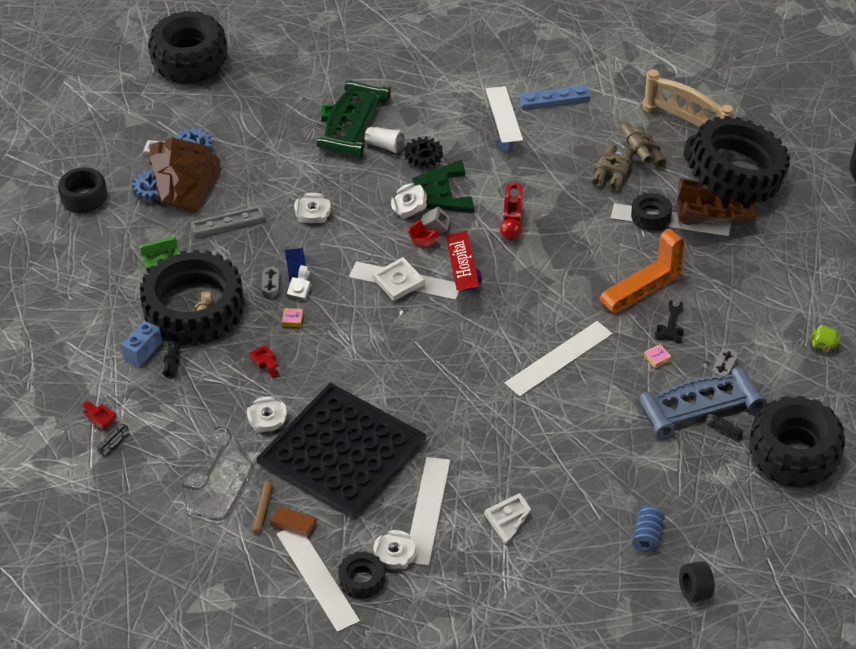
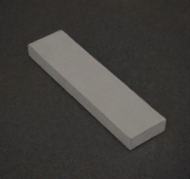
[190,206,265,239]

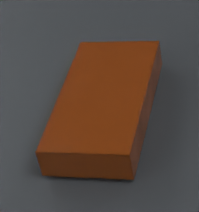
[270,506,317,537]

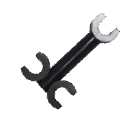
[655,300,684,343]

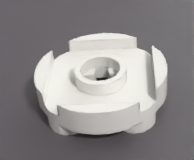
[391,183,427,219]
[294,193,331,224]
[247,397,287,433]
[373,530,416,570]

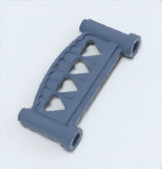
[640,367,767,439]

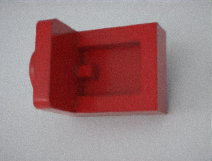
[407,220,440,247]

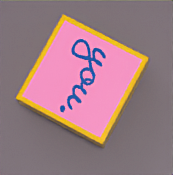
[282,308,303,328]

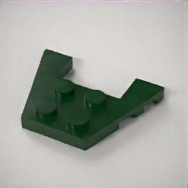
[412,160,474,213]

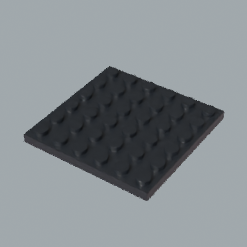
[256,382,426,518]

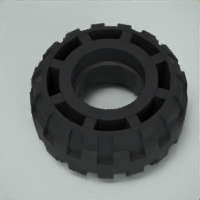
[148,11,227,84]
[749,396,845,488]

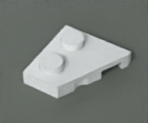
[484,493,531,545]

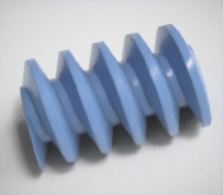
[632,505,664,551]

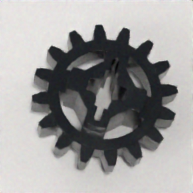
[404,136,443,169]

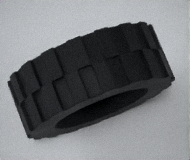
[631,193,672,230]
[338,551,385,599]

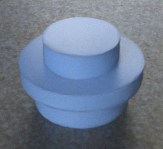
[497,137,514,152]

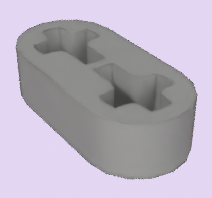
[261,267,280,299]
[712,349,737,376]

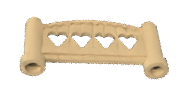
[642,69,734,127]

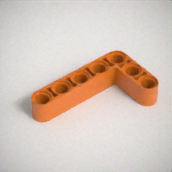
[599,229,685,313]

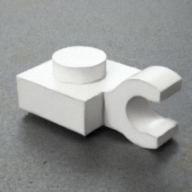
[287,265,311,301]

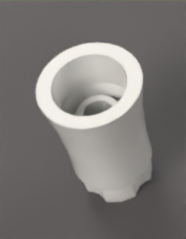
[364,127,405,154]

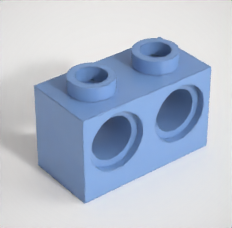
[121,321,162,367]

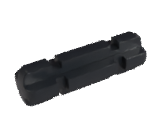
[706,413,743,440]
[97,423,129,455]

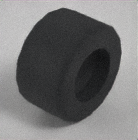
[679,561,715,602]

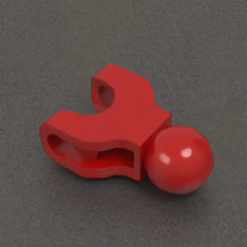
[499,182,523,241]

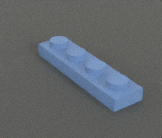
[519,85,590,110]

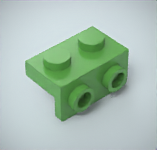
[140,236,180,273]

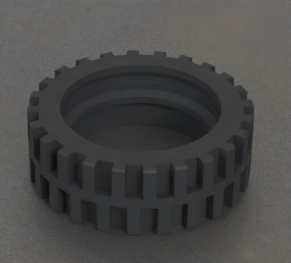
[687,116,790,203]
[140,250,245,345]

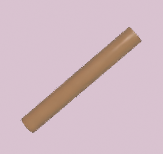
[252,481,272,535]

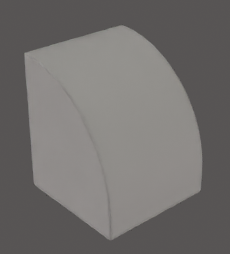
[421,207,450,233]

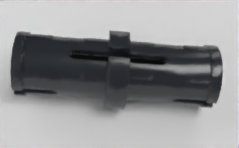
[162,341,180,378]

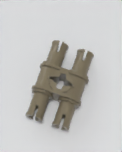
[620,122,666,168]
[591,143,634,191]

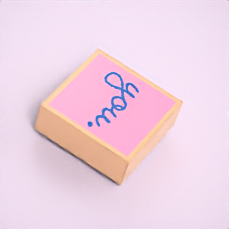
[644,344,671,368]

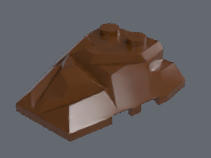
[148,137,220,212]
[676,178,756,225]

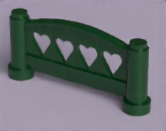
[316,80,391,160]

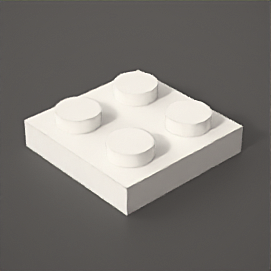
[372,257,425,301]

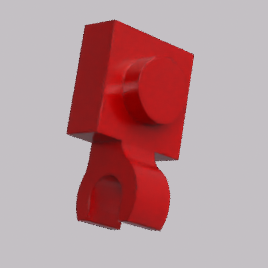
[249,344,279,377]
[82,401,117,430]

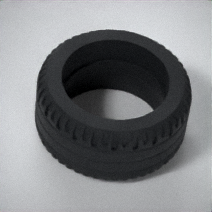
[58,167,107,213]

